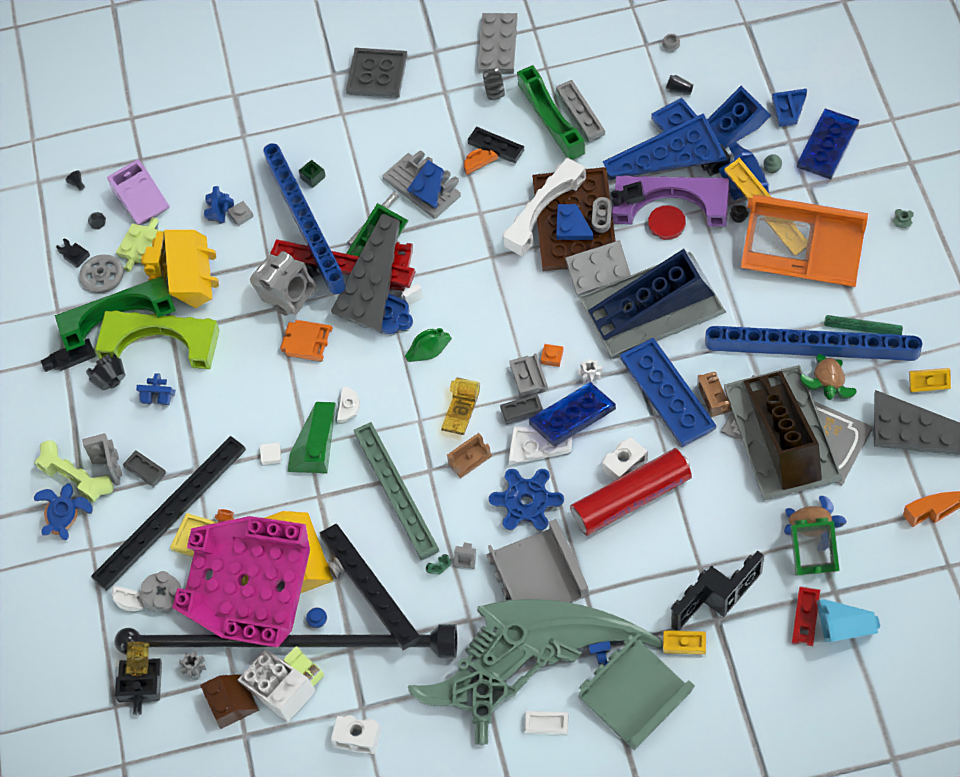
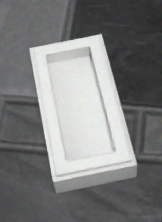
[525,711,569,735]

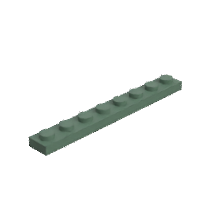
[354,422,439,560]

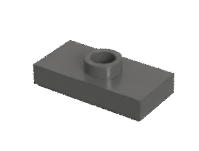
[500,394,544,424]
[123,450,166,487]

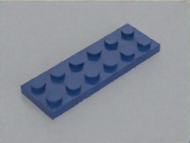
[620,337,716,447]

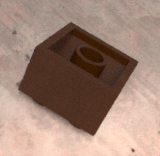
[200,674,259,729]

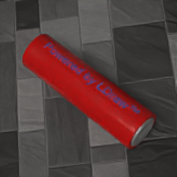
[570,448,692,536]

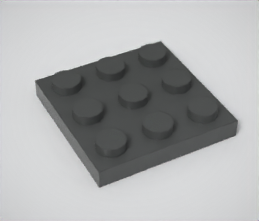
[346,48,408,98]

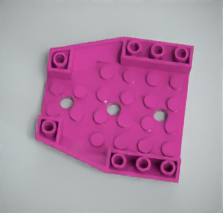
[172,516,310,648]

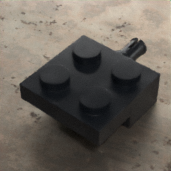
[115,658,162,715]

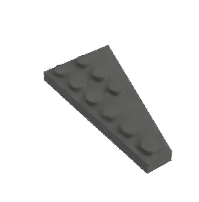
[874,390,960,455]

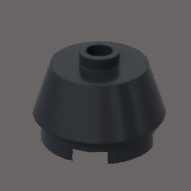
[86,354,126,390]

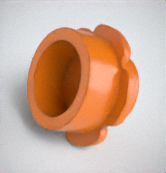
[215,509,235,523]

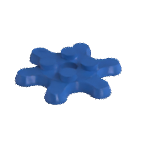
[488,469,564,531]

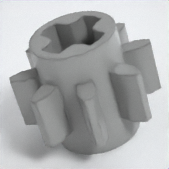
[179,651,206,679]

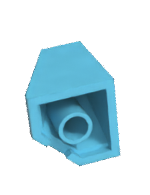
[817,599,880,642]

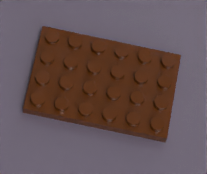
[532,167,616,271]

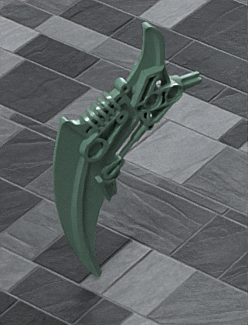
[408,599,663,745]

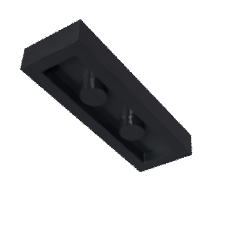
[467,126,525,164]

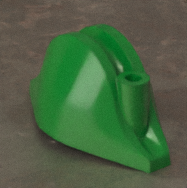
[405,328,452,362]

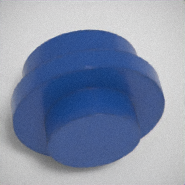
[306,608,327,628]

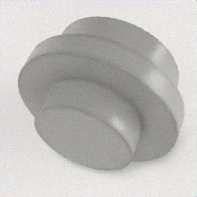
[662,34,680,51]

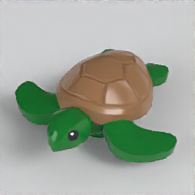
[800,354,857,400]

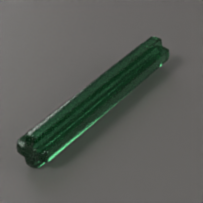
[824,315,903,335]

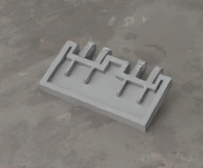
[382,150,461,219]

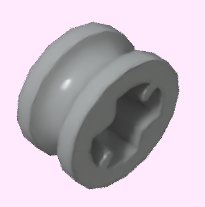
[327,558,345,578]

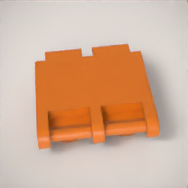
[280,320,333,361]

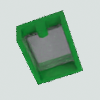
[790,518,840,576]

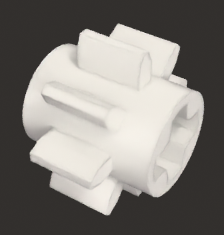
[578,359,603,384]

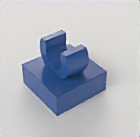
[588,641,611,664]

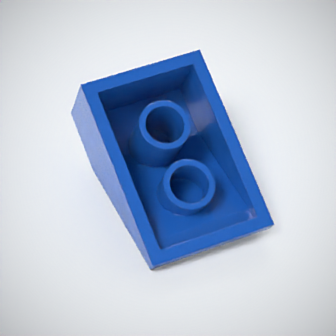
[707,86,771,149]

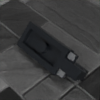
[41,338,96,372]

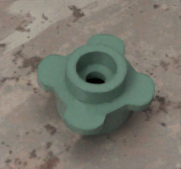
[893,209,914,228]

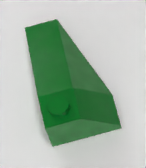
[346,203,408,256]

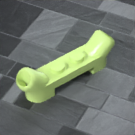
[34,440,113,503]

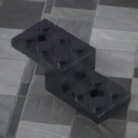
[671,550,764,631]

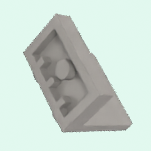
[82,433,123,485]

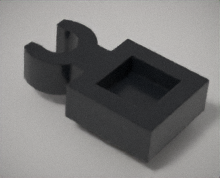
[611,181,645,206]
[56,238,90,268]

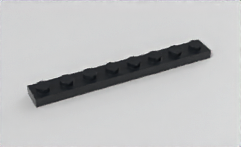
[319,523,421,650]

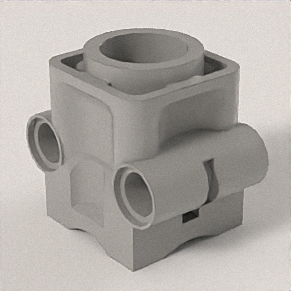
[250,251,318,316]

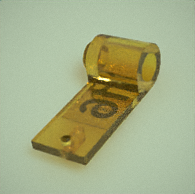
[441,377,480,435]

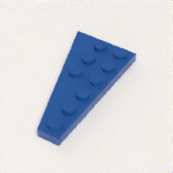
[602,113,727,179]

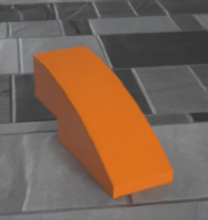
[903,491,960,527]

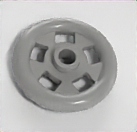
[79,254,124,293]

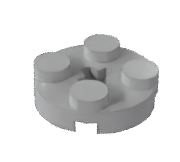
[140,571,182,613]

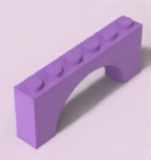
[612,176,730,227]

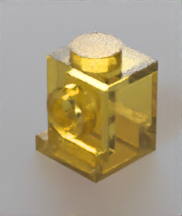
[126,642,149,676]

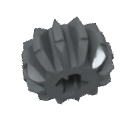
[483,68,505,100]

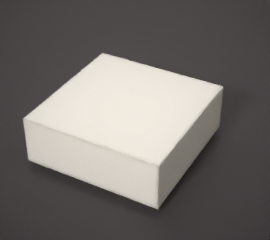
[402,283,423,306]
[260,442,282,465]

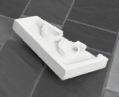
[509,427,573,465]

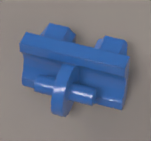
[204,185,234,224]
[136,373,176,405]

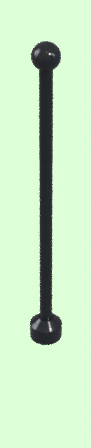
[114,624,458,658]

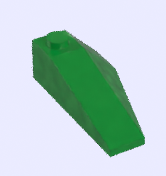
[288,402,336,473]

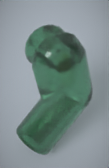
[426,554,451,574]

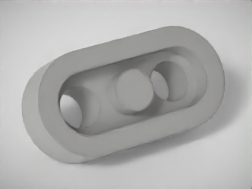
[592,197,612,233]

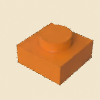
[541,344,564,367]

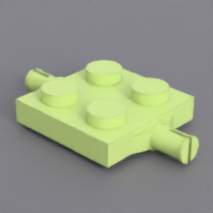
[116,217,164,272]

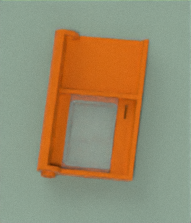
[741,194,868,287]

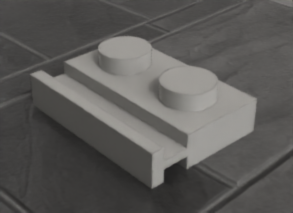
[509,353,548,397]

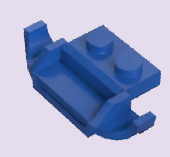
[718,142,770,201]

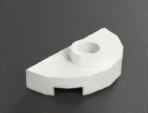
[337,386,360,423]
[112,585,145,612]

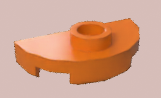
[464,149,498,175]

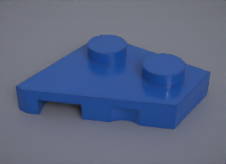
[772,88,807,127]
[407,160,444,209]
[556,204,593,240]

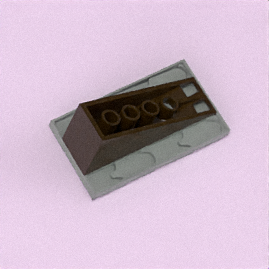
[724,365,842,501]

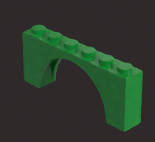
[55,276,176,351]

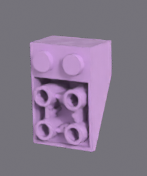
[107,159,170,225]

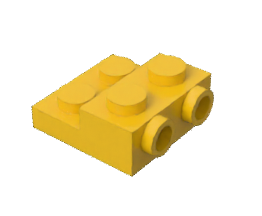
[141,231,167,283]

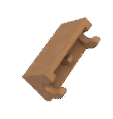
[697,372,732,418]
[447,433,492,479]

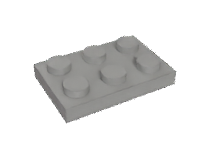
[565,240,631,294]

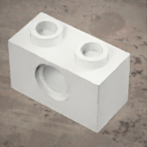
[602,437,648,481]
[331,715,381,755]

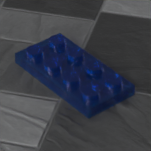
[797,108,860,180]
[529,382,616,447]

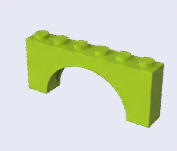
[95,311,220,369]

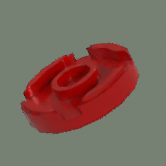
[648,205,686,240]

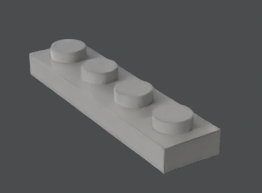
[556,80,605,142]

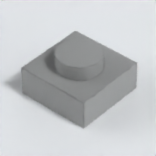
[228,201,254,226]

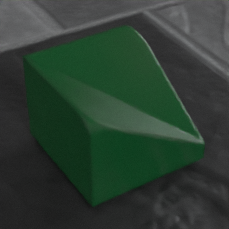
[298,159,326,188]

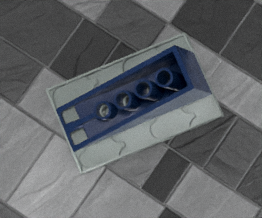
[578,249,726,358]

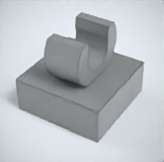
[454,542,476,569]

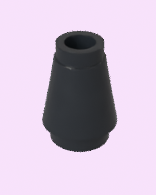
[666,74,694,95]

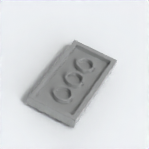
[478,13,518,73]

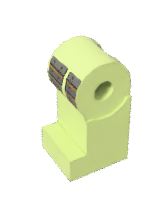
[283,646,324,686]

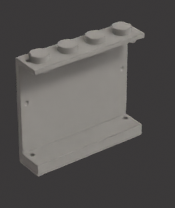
[486,519,589,603]

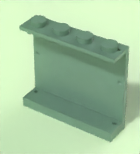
[578,633,695,750]

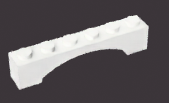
[503,158,586,257]

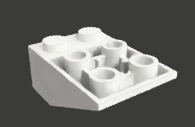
[238,649,316,722]

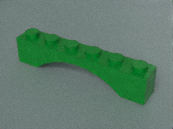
[517,65,585,160]

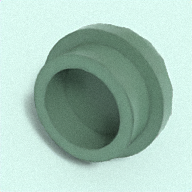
[763,154,782,173]

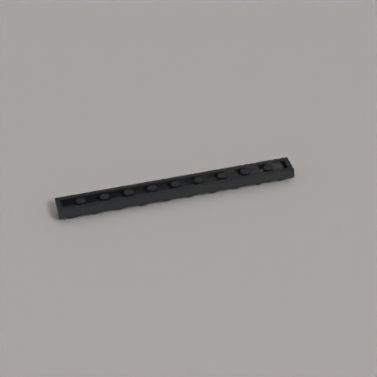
[91,436,246,591]

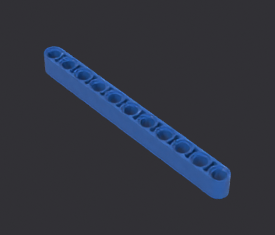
[263,143,345,294]
[705,326,923,361]

